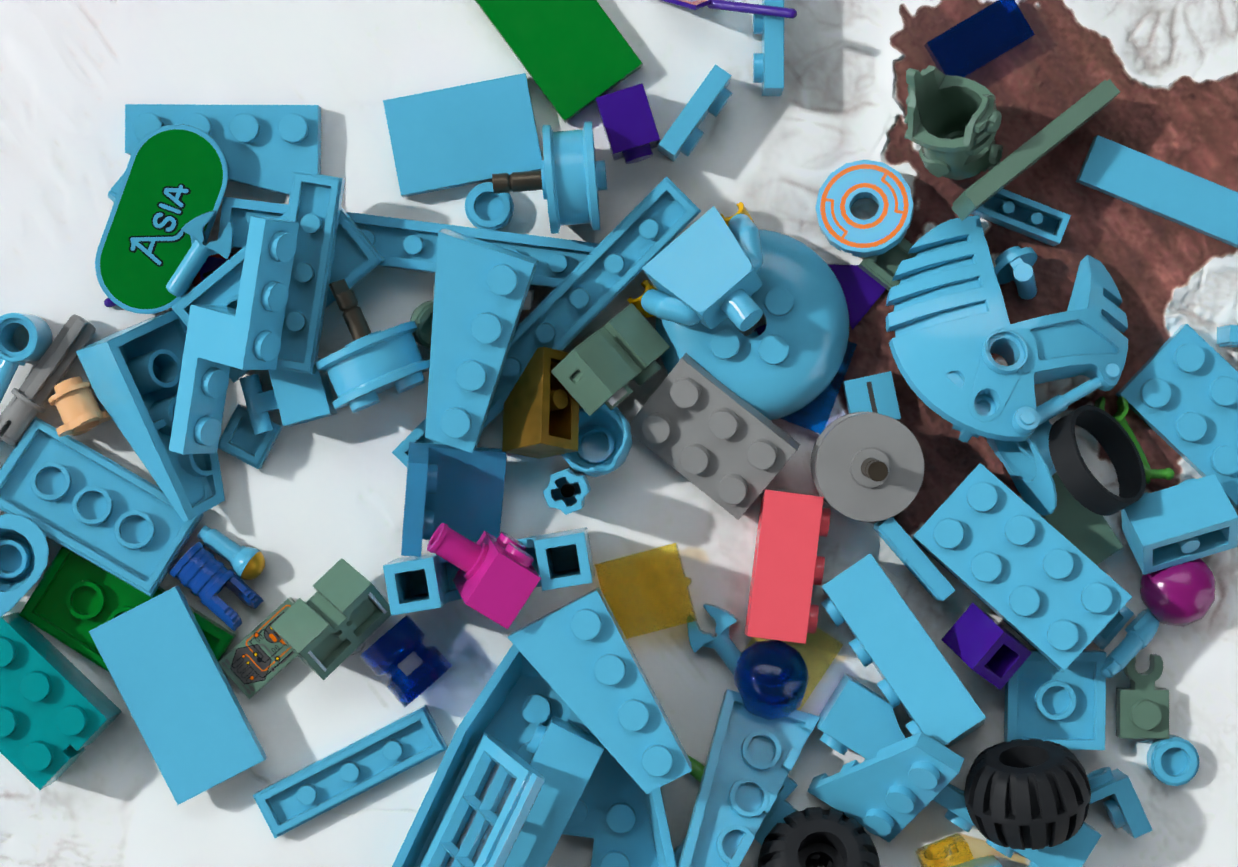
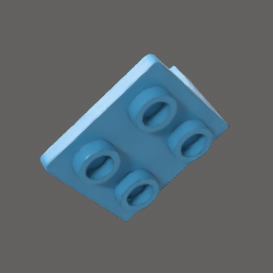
[401,442,507,557]

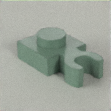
[1116,654,1169,739]

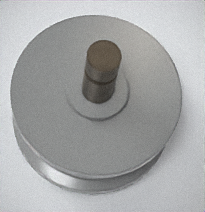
[810,412,924,522]

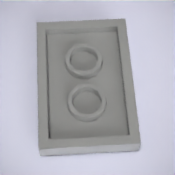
[630,353,800,520]

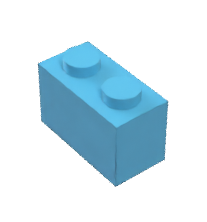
[1121,474,1238,575]

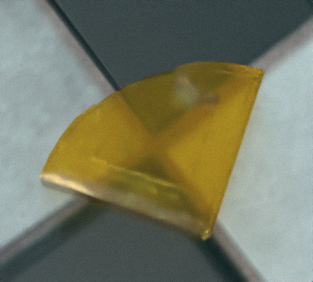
[915,833,974,867]

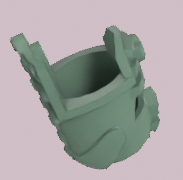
[904,65,1003,180]

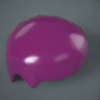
[1140,558,1216,627]

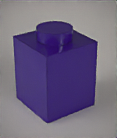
[596,83,660,164]
[941,603,1032,690]

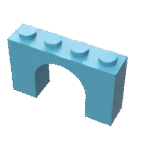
[383,527,595,616]

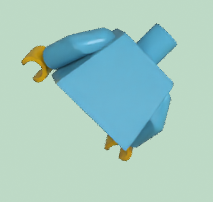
[627,202,763,331]

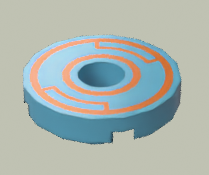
[815,160,914,258]

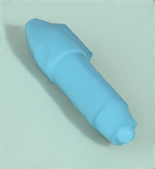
[1100,609,1159,678]

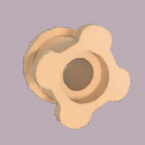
[48,376,112,437]

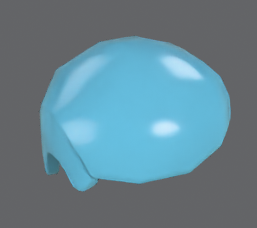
[561,404,633,477]

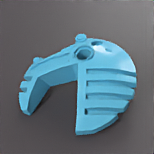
[885,215,1128,443]

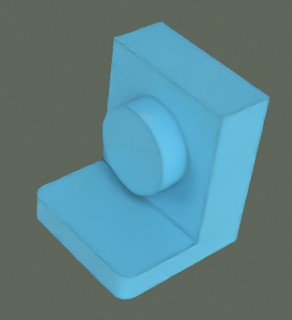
[1087,767,1153,838]

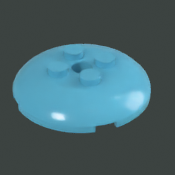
[655,229,849,421]

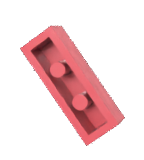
[744,489,831,644]

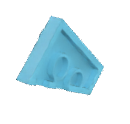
[807,732,964,843]

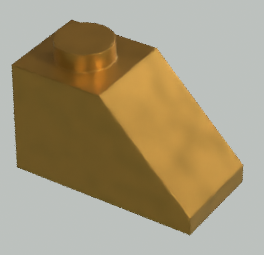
[502,347,579,459]

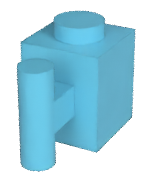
[239,357,337,435]

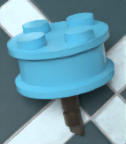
[315,279,430,414]

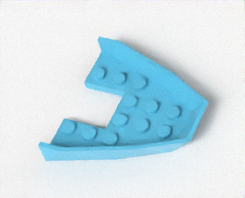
[392,644,677,867]

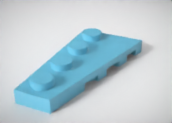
[125,104,321,195]

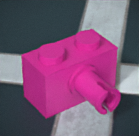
[427,523,541,629]

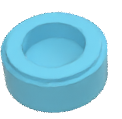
[465,182,514,231]
[1147,735,1199,786]

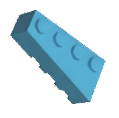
[821,553,986,748]

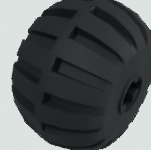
[964,739,1091,850]
[758,807,880,867]

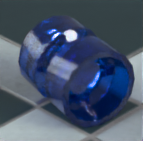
[360,614,452,708]

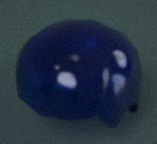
[734,640,809,720]

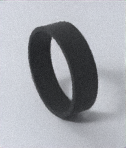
[1048,405,1146,516]

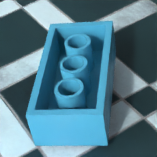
[913,463,1132,672]

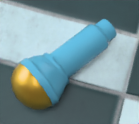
[197,525,265,580]

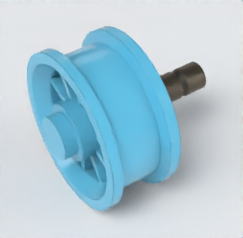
[492,121,607,234]

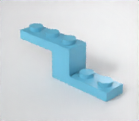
[169,216,299,455]

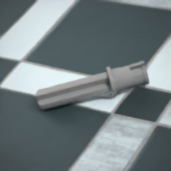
[0,314,96,447]

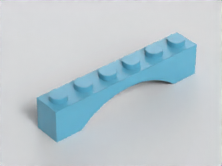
[816,674,1102,867]

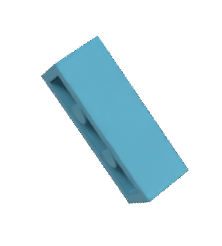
[972,189,1071,247]

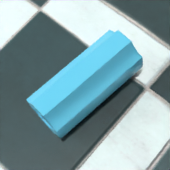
[543,467,591,515]

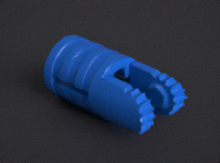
[169,541,264,632]

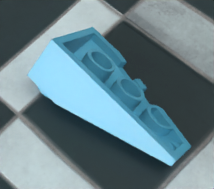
[76,309,225,522]

